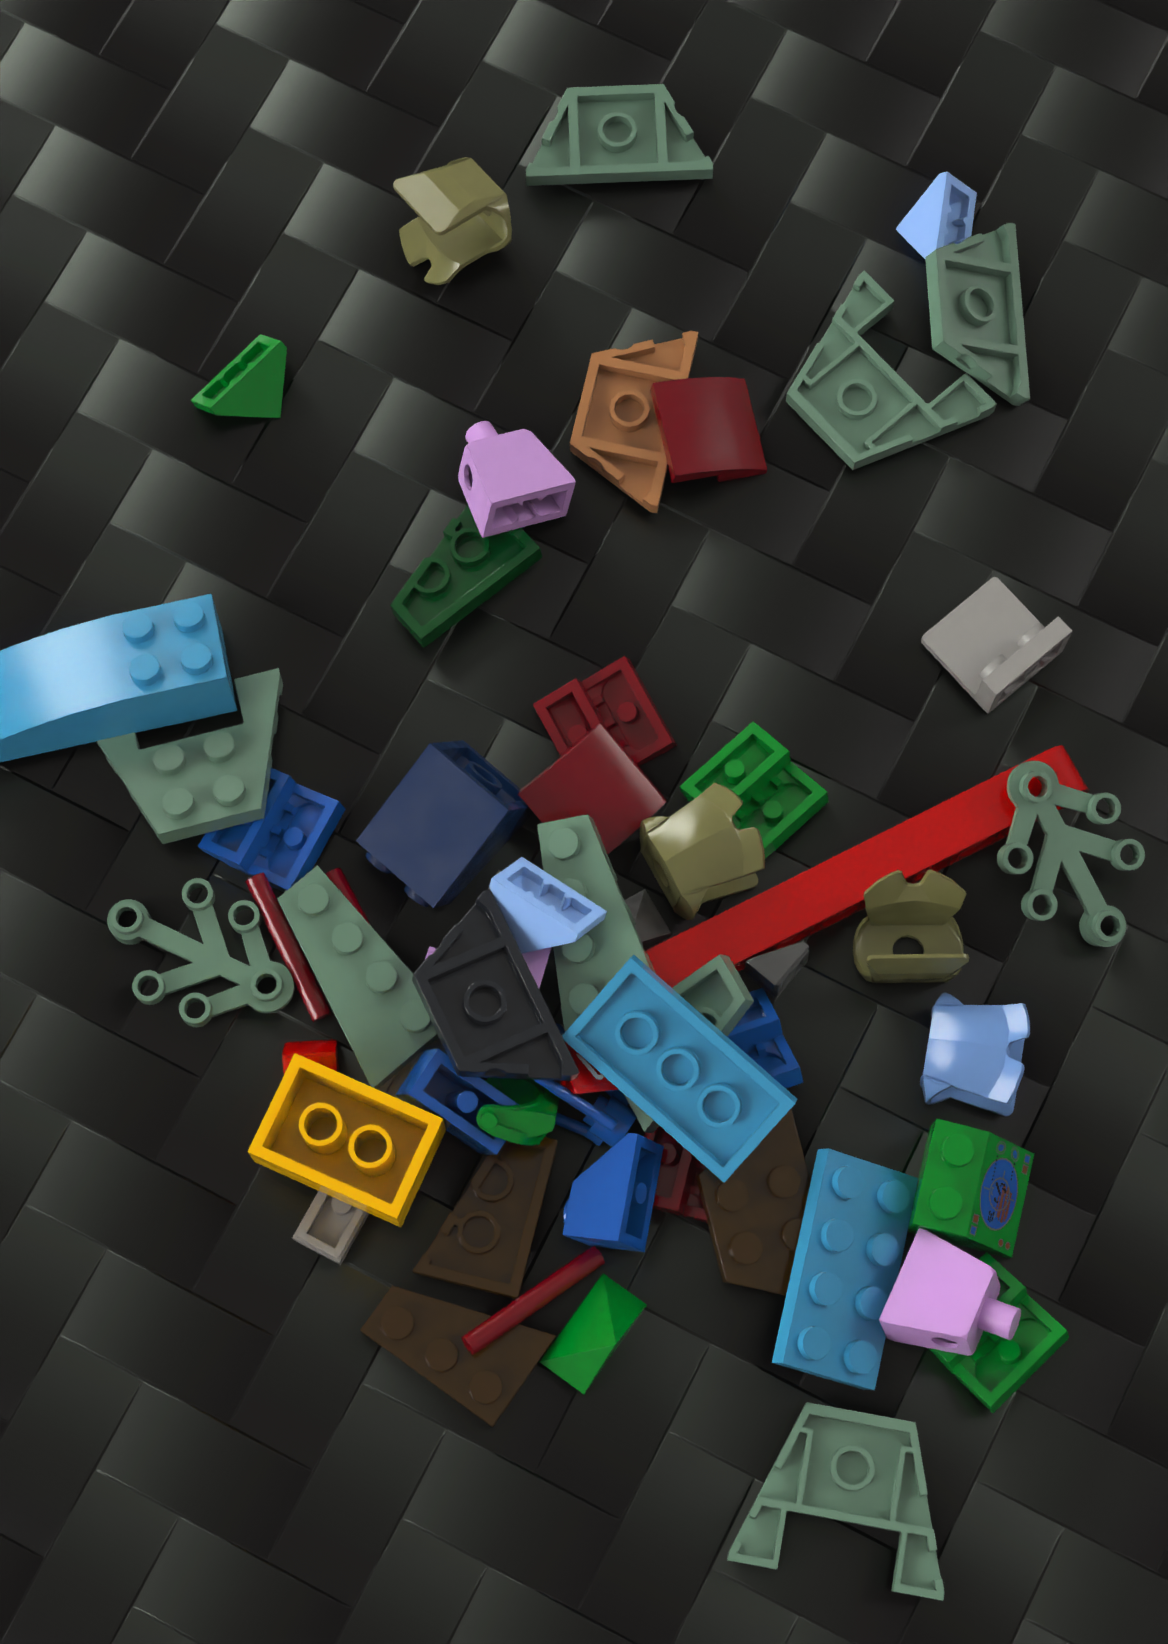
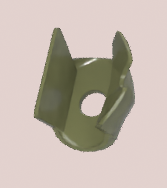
[393,157,512,285]
[640,782,765,920]
[853,870,969,984]

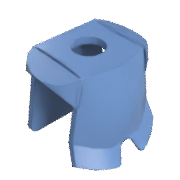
[920,992,1030,1117]

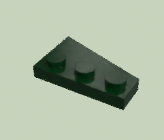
[390,504,543,648]

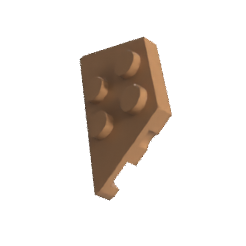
[570,331,699,513]

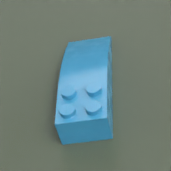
[0,594,237,762]

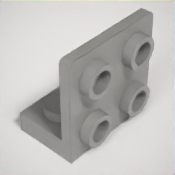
[921,577,1072,714]

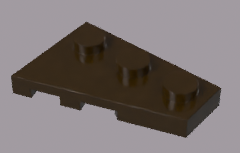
[413,1137,558,1299]
[360,1286,556,1427]

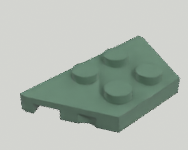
[526,84,713,186]
[925,223,1030,406]

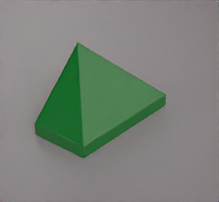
[191,334,287,418]
[540,1274,647,1395]

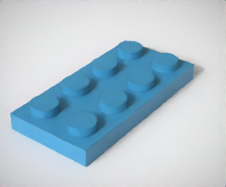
[562,955,798,1183]
[772,1148,918,1390]

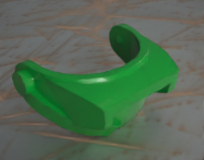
[476,1078,560,1146]

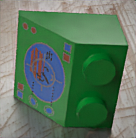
[907,1118,1034,1259]

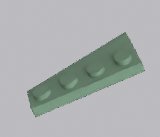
[537,814,655,1031]

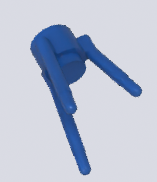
[535,1023,637,1147]

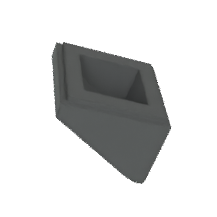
[744,941,809,998]

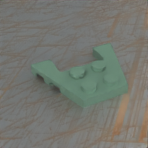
[786,270,997,470]
[96,668,283,844]
[727,1402,945,1601]

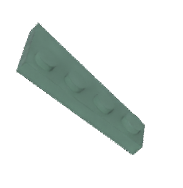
[277,865,439,1090]

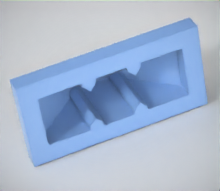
[896,171,977,259]
[489,857,607,953]

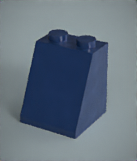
[356,740,533,908]

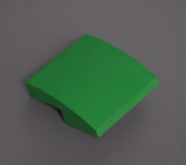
[680,721,829,859]
[928,1252,1069,1413]

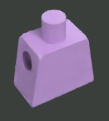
[458,421,576,538]
[879,1228,1021,1356]

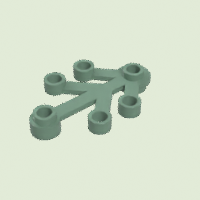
[997,761,1145,947]
[107,878,295,1027]

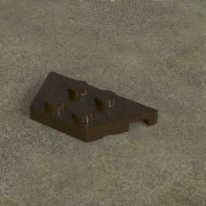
[696,1109,811,1296]

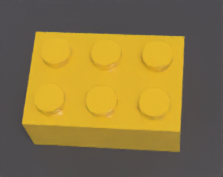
[247,1053,446,1227]

